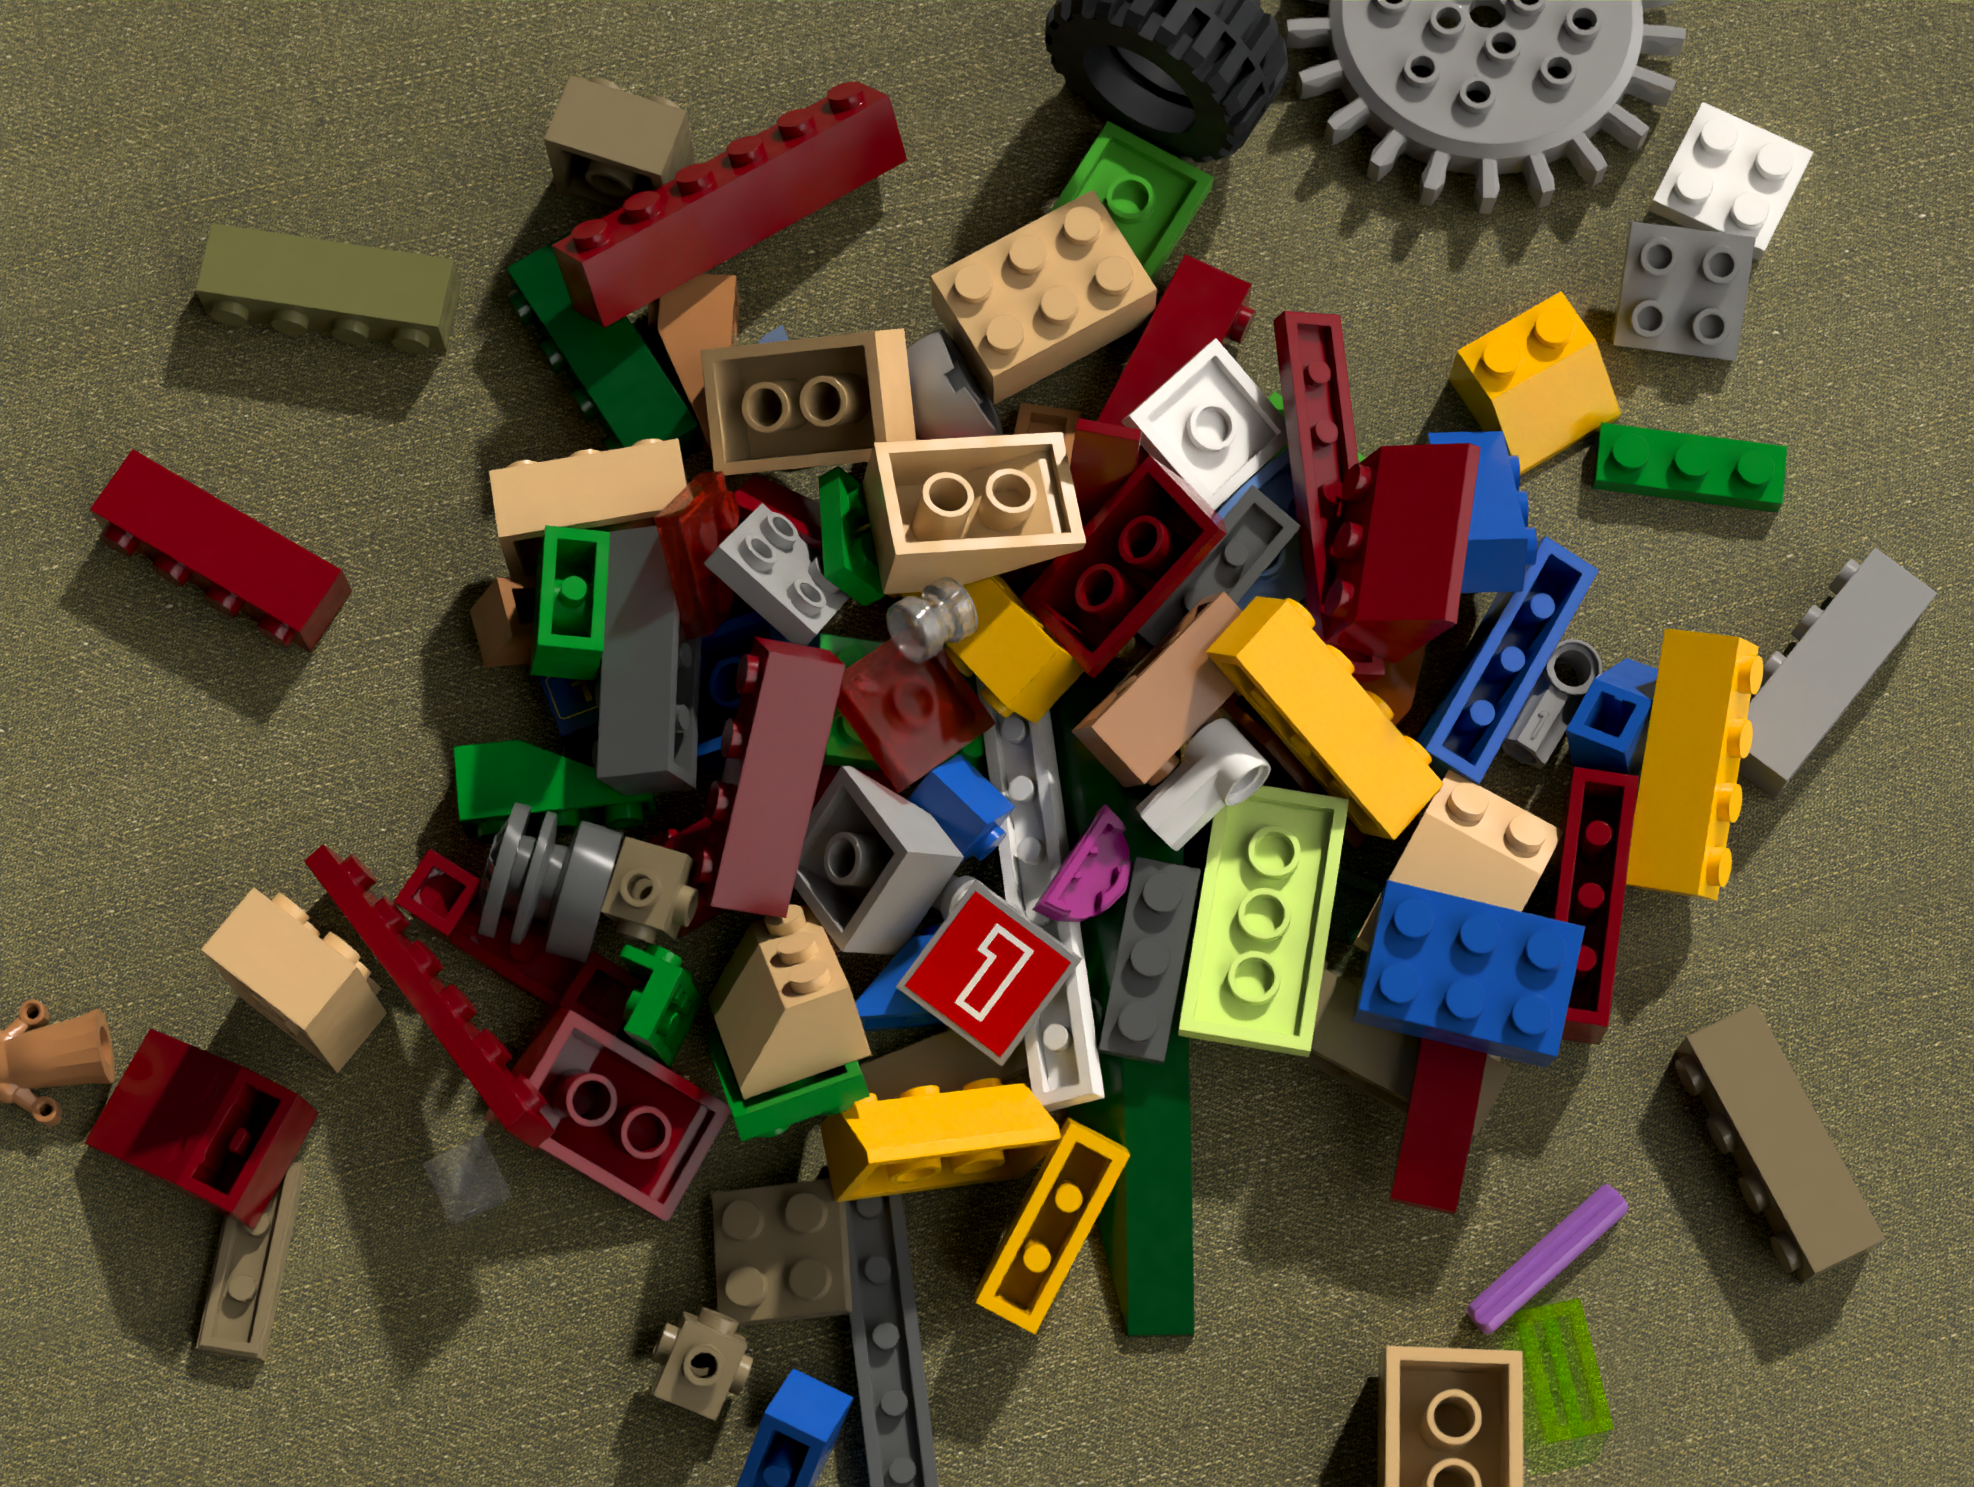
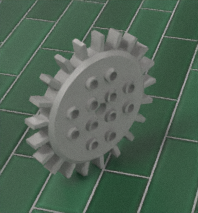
[1284,0,1686,214]

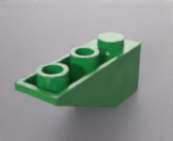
[453,740,658,844]

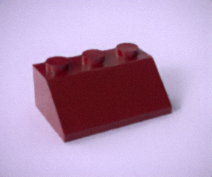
[1324,443,1481,664]
[1020,455,1227,678]

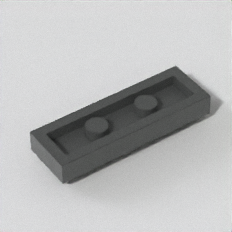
[1133,485,1301,651]
[1098,857,1201,1065]

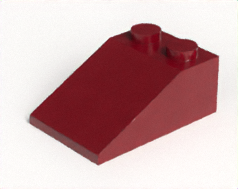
[483,1006,731,1223]

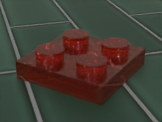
[654,470,743,639]
[836,618,996,793]

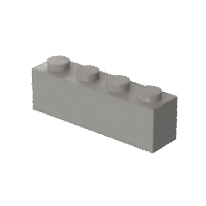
[1738,548,1937,799]

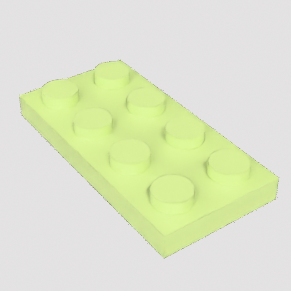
[1178,785,1349,1057]

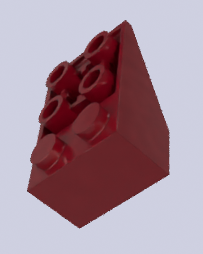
[84,1028,319,1230]

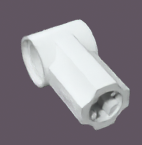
[1135,718,1271,851]

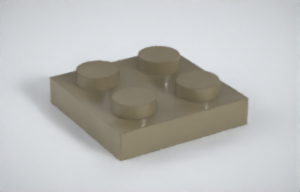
[712,1178,852,1327]

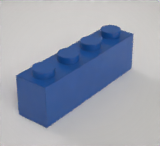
[1415,536,1599,785]

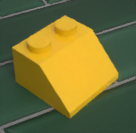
[1448,291,1621,476]

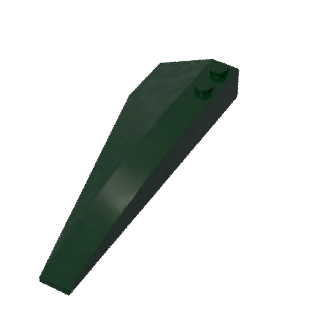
[989,682,1195,1337]

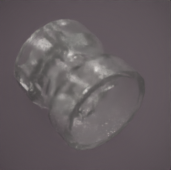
[886,577,978,663]

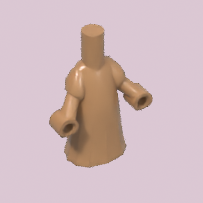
[0,999,115,1127]

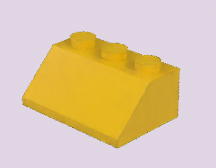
[820,1078,1061,1202]

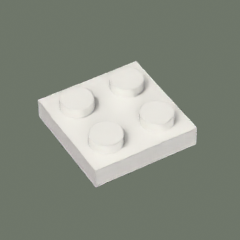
[1649,102,1813,261]
[1121,339,1288,510]

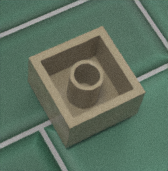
[544,75,695,211]

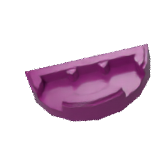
[1032,804,1134,922]

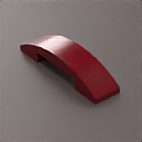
[394,849,646,1037]
[1389,1038,1487,1215]

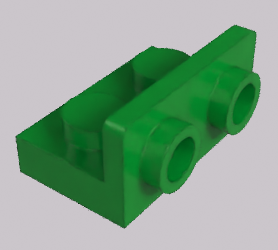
[619,943,704,1069]

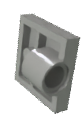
[1611,221,1756,361]
[704,503,850,646]

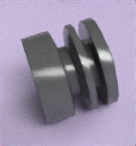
[478,802,623,964]

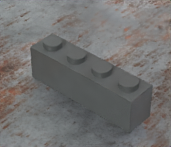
[592,523,705,796]

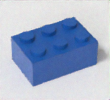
[1352,880,1585,1068]

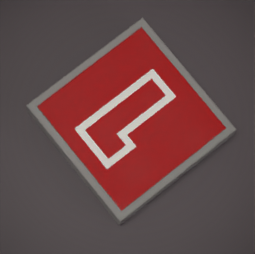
[896,879,1082,1066]

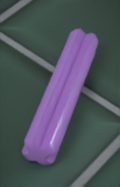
[1466,1184,1628,1334]

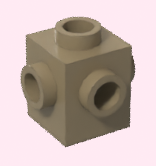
[601,836,699,944]
[650,1307,753,1421]

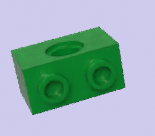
[530,525,610,681]

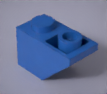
[1566,658,1658,776]

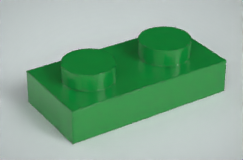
[818,466,885,607]

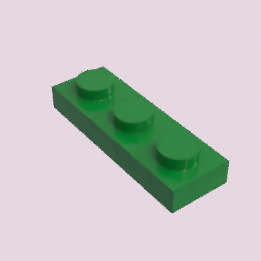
[1592,422,1787,513]

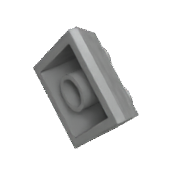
[794,766,964,955]

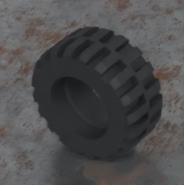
[1045,0,1288,163]

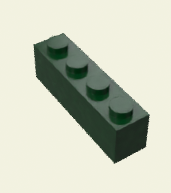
[505,232,703,460]

